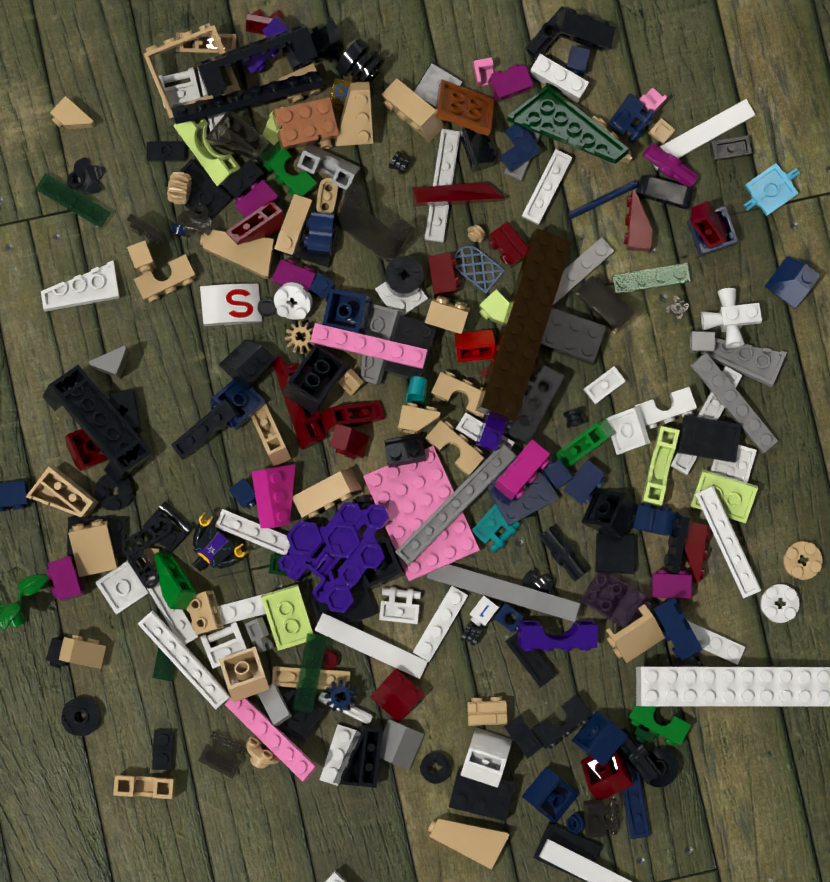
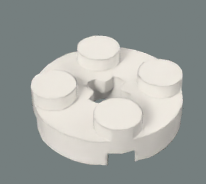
[274,282,313,320]
[760,584,800,623]

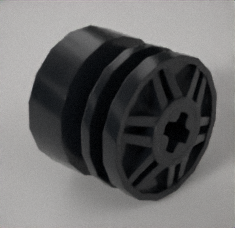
[336,38,386,83]

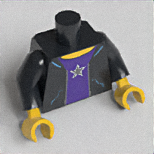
[192,512,249,572]

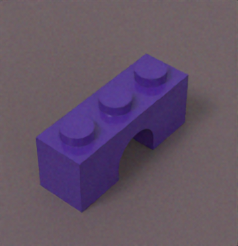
[239,15,291,74]

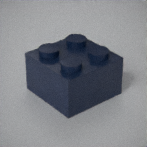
[322,288,372,335]

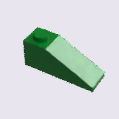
[554,418,615,469]
[154,552,196,610]

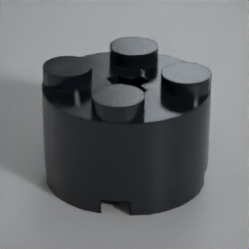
[385,256,424,298]

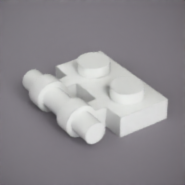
[379,586,421,624]

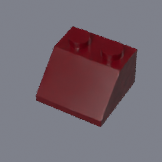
[370,668,424,723]
[581,749,633,802]

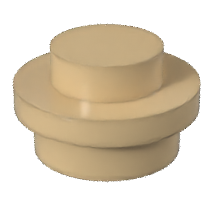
[468,225,485,243]

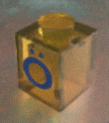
[330,78,352,110]

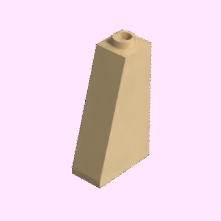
[200,229,275,279]
[428,818,510,870]

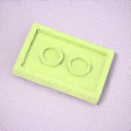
[691,469,758,523]
[261,584,315,651]

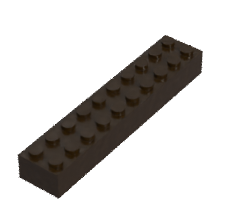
[475,228,573,423]

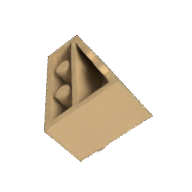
[381,78,445,142]
[335,82,373,146]
[26,466,99,517]
[292,469,362,519]

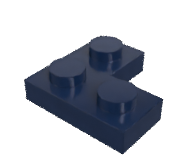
[500,124,542,173]

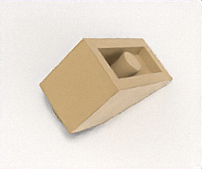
[50,96,95,129]

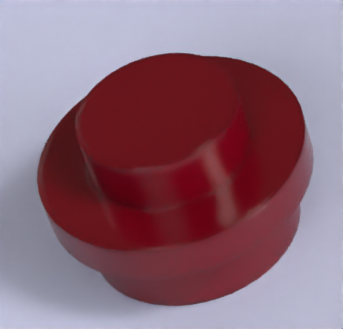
[319,650,338,669]

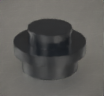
[257,298,276,317]

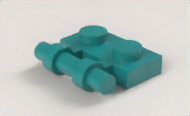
[471,504,521,553]

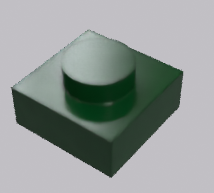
[269,554,287,576]
[632,727,655,744]

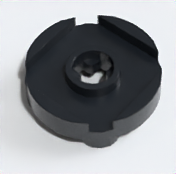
[94,474,133,511]
[61,698,101,736]

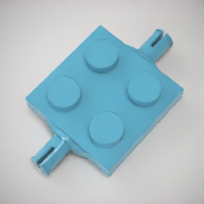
[743,163,800,216]

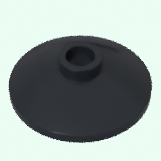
[643,748,678,788]

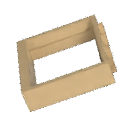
[144,23,241,118]

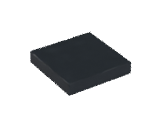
[595,533,635,574]

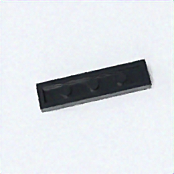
[171,398,239,460]

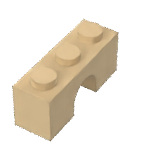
[134,254,197,303]
[431,371,485,419]
[425,420,484,477]
[113,775,176,799]

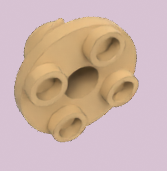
[246,734,281,769]

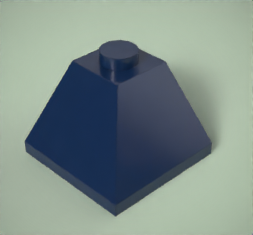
[764,256,821,309]

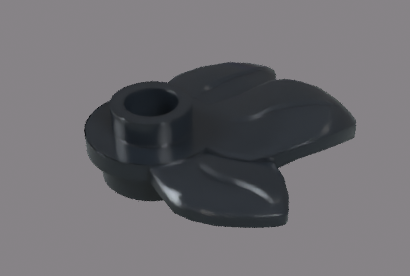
[67,157,104,194]
[523,569,554,595]

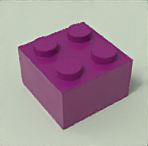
[46,556,86,602]

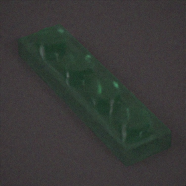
[35,173,111,229]
[612,263,691,295]
[292,633,327,714]

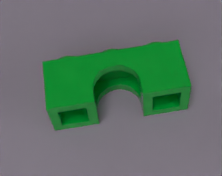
[262,142,318,198]
[627,702,691,747]

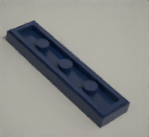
[622,760,650,839]

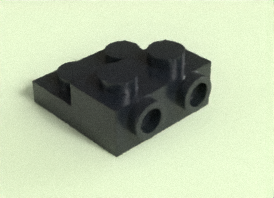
[278,689,325,743]

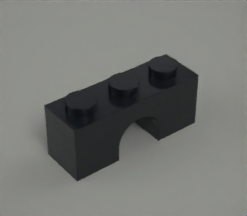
[531,694,591,750]

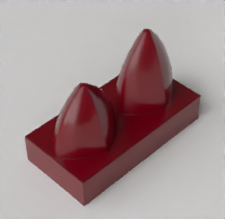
[246,9,285,35]

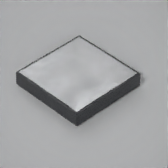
[413,62,464,109]

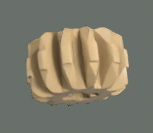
[167,172,192,205]
[285,321,314,354]

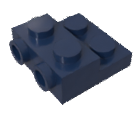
[210,379,266,430]

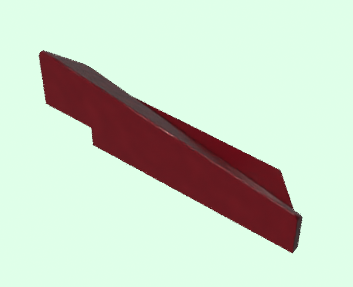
[412,182,505,207]
[273,356,326,450]

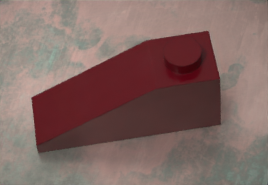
[225,200,284,245]
[321,401,385,433]

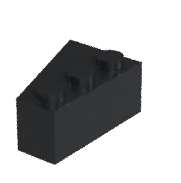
[282,17,343,72]
[333,726,383,788]

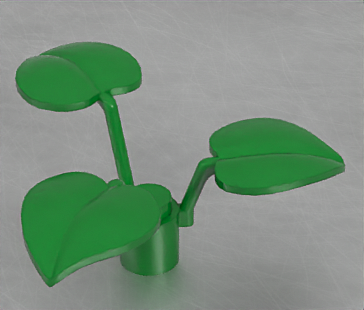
[0,574,51,630]

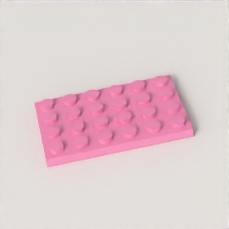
[363,446,480,582]

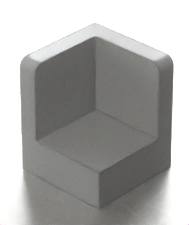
[689,331,715,353]

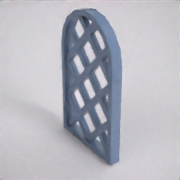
[454,246,505,294]

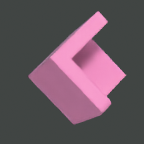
[473,57,494,87]
[639,88,668,113]

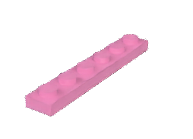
[310,323,427,369]
[224,697,318,782]

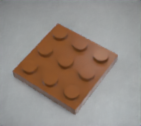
[435,80,494,136]

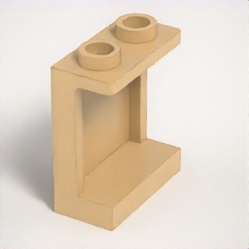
[68,519,118,577]
[606,604,665,663]

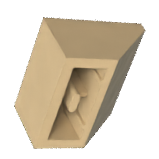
[425,295,470,334]
[398,403,440,435]

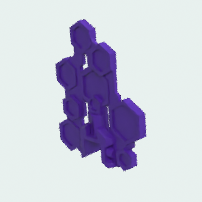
[278,502,390,613]

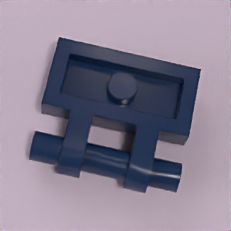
[608,93,656,142]

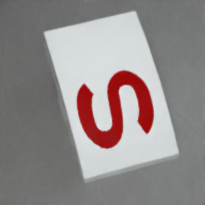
[200,284,262,326]

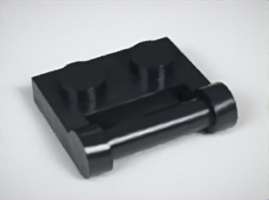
[142,501,194,552]

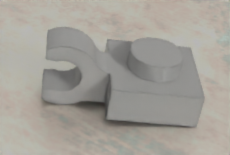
[245,617,273,653]

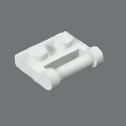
[159,67,201,109]
[200,622,247,669]

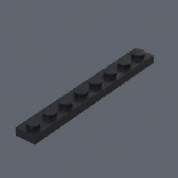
[171,71,324,125]

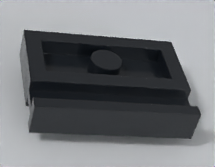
[384,433,426,468]

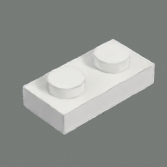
[583,366,626,404]

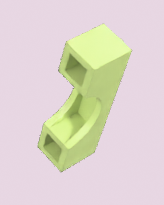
[174,118,240,186]
[641,426,680,507]

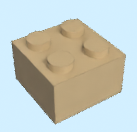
[219,647,270,702]

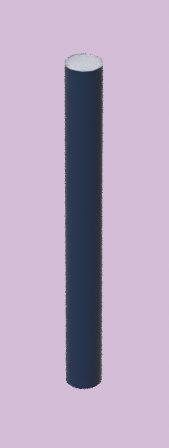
[568,180,638,219]

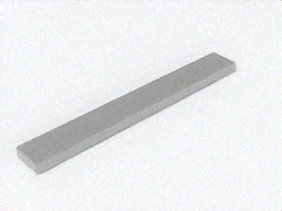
[395,443,517,566]
[427,565,580,622]

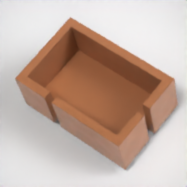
[272,97,339,150]

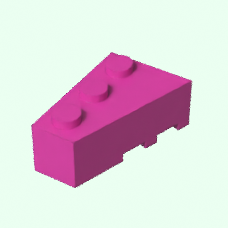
[494,439,550,501]
[252,464,296,528]

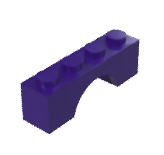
[517,620,598,651]

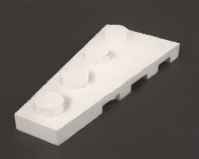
[41,261,120,311]

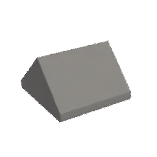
[89,346,130,379]
[380,719,424,770]

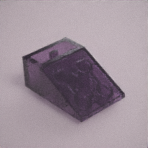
[579,572,652,629]

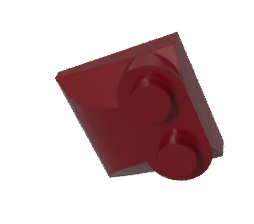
[65,429,108,471]

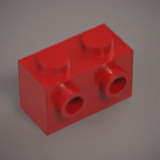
[455,330,495,362]

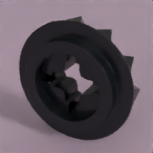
[420,752,451,784]

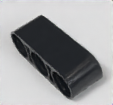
[636,175,694,209]

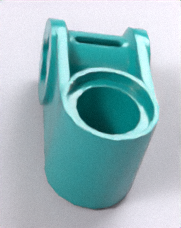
[405,376,427,407]

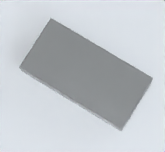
[258,683,292,727]

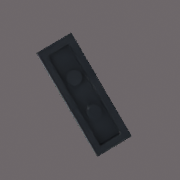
[664,511,691,573]
[505,632,555,688]

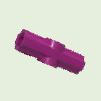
[643,143,698,188]

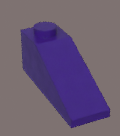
[475,415,506,452]

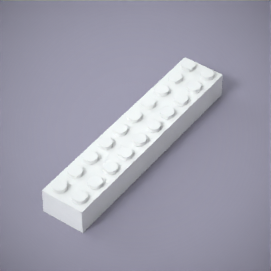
[636,667,830,706]

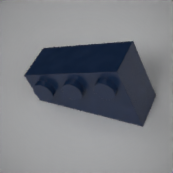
[653,598,703,661]

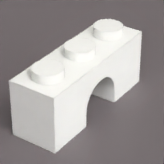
[529,54,589,103]
[633,387,697,430]

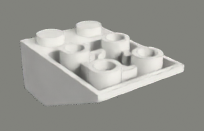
[461,727,513,788]

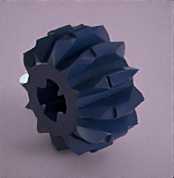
[324,679,358,713]

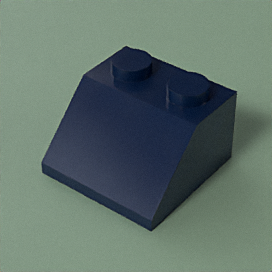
[522,767,579,824]

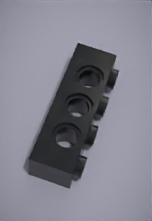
[506,365,565,445]

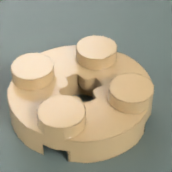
[783,541,822,580]

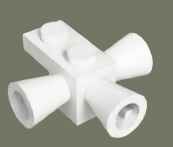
[701,288,762,348]

